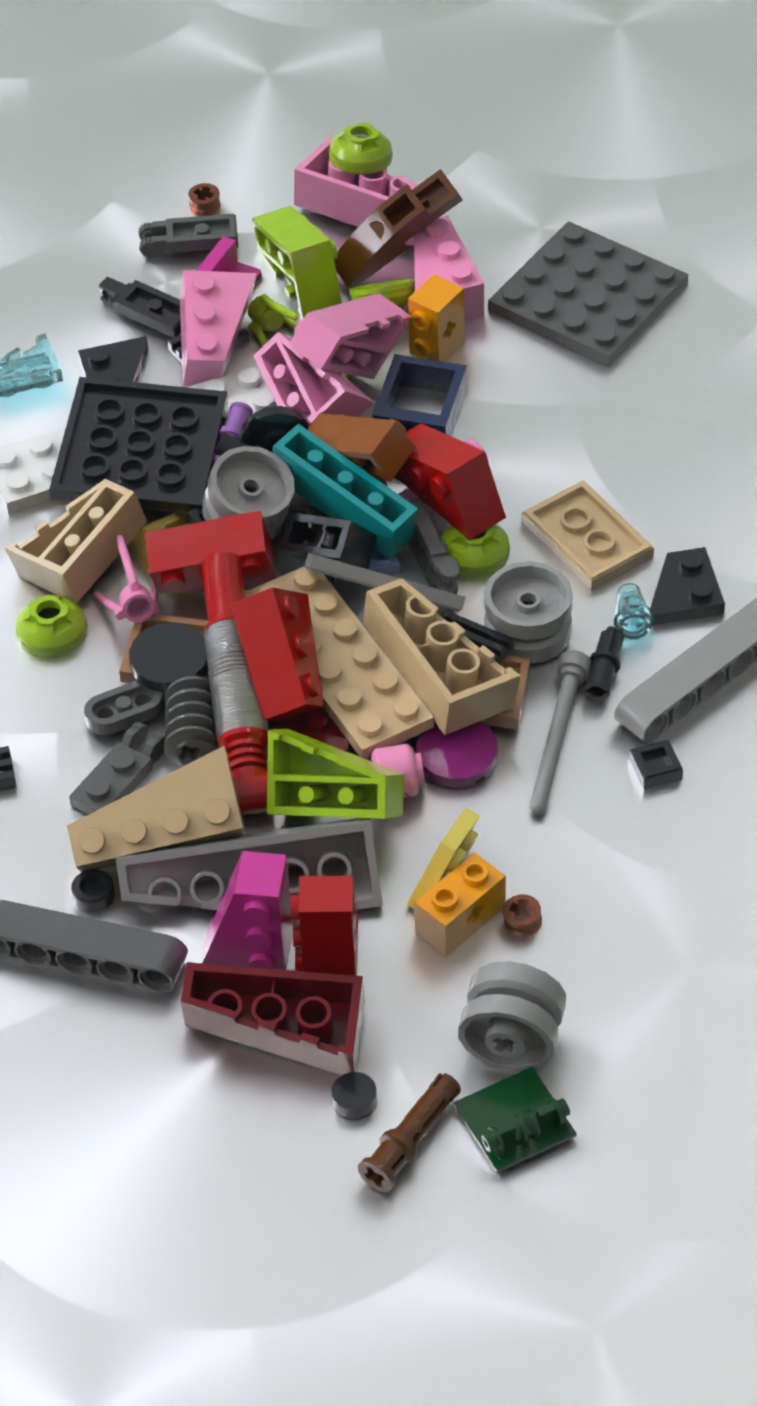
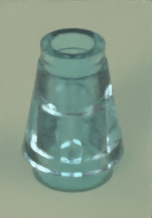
[614,583,654,639]

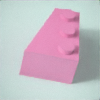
[414,216,484,321]
[180,270,257,386]
[289,293,410,379]
[254,332,374,423]

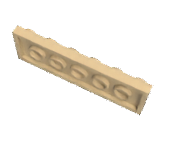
[245,566,434,759]

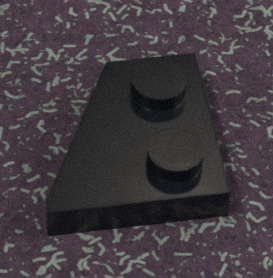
[78,336,149,382]
[649,547,725,626]

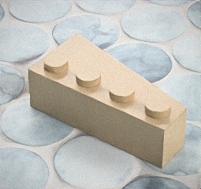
[363,578,520,735]

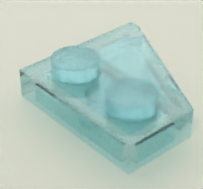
[0,333,63,397]

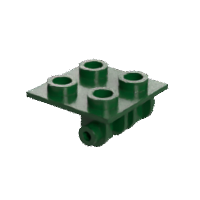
[453,1066,577,1173]

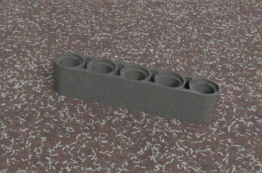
[0,900,188,993]

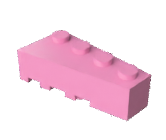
[294,137,418,246]

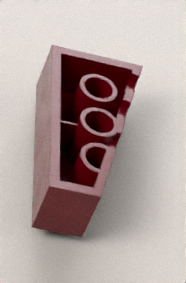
[180,962,365,1075]

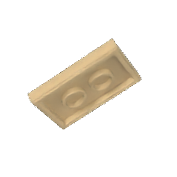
[522,480,654,590]

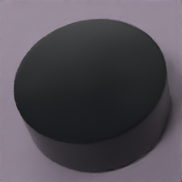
[71,869,115,912]
[332,1072,377,1119]

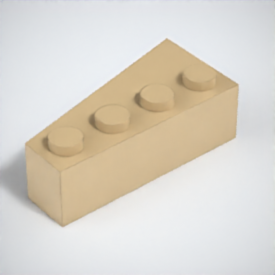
[67,746,246,873]

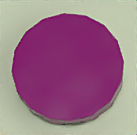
[416,721,498,788]

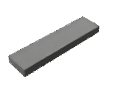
[304,553,466,612]

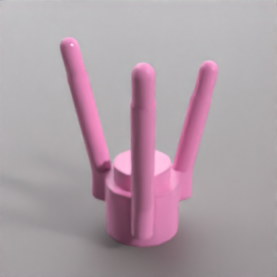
[94,535,159,623]

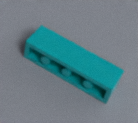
[272,424,418,560]

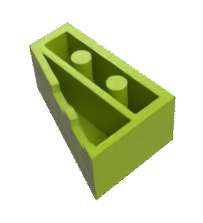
[252,206,342,318]
[267,729,404,819]

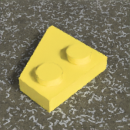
[406,807,480,909]

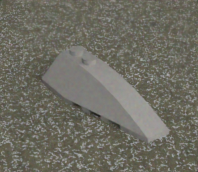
[116,818,383,910]

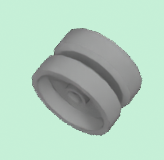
[202,446,295,539]
[484,561,573,663]
[458,961,566,1071]

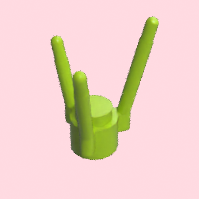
[247,294,299,347]

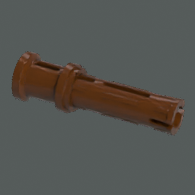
[358,1073,461,1192]

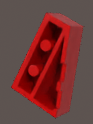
[395,423,506,540]
[145,510,279,593]
[230,587,324,722]
[290,876,358,975]

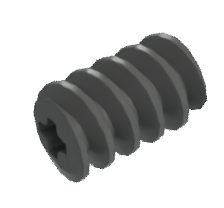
[164,676,216,767]

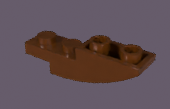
[334,169,463,289]

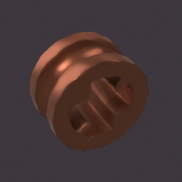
[188,183,221,216]
[502,894,542,937]

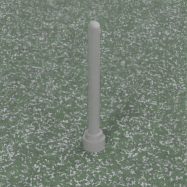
[529,650,592,816]

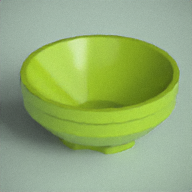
[329,123,393,174]
[349,279,415,310]
[441,524,510,578]
[15,595,88,658]

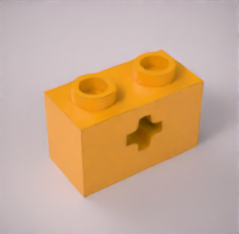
[408,274,465,362]
[414,852,506,957]

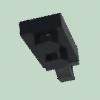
[99,276,181,338]

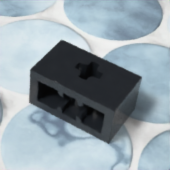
[279,512,377,569]

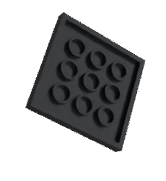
[49,377,228,514]

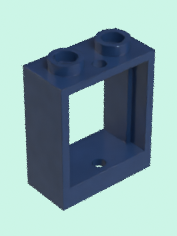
[372,354,467,437]

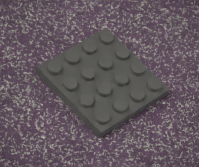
[488,221,688,367]

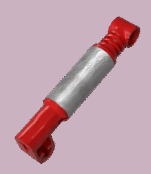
[201,551,269,816]

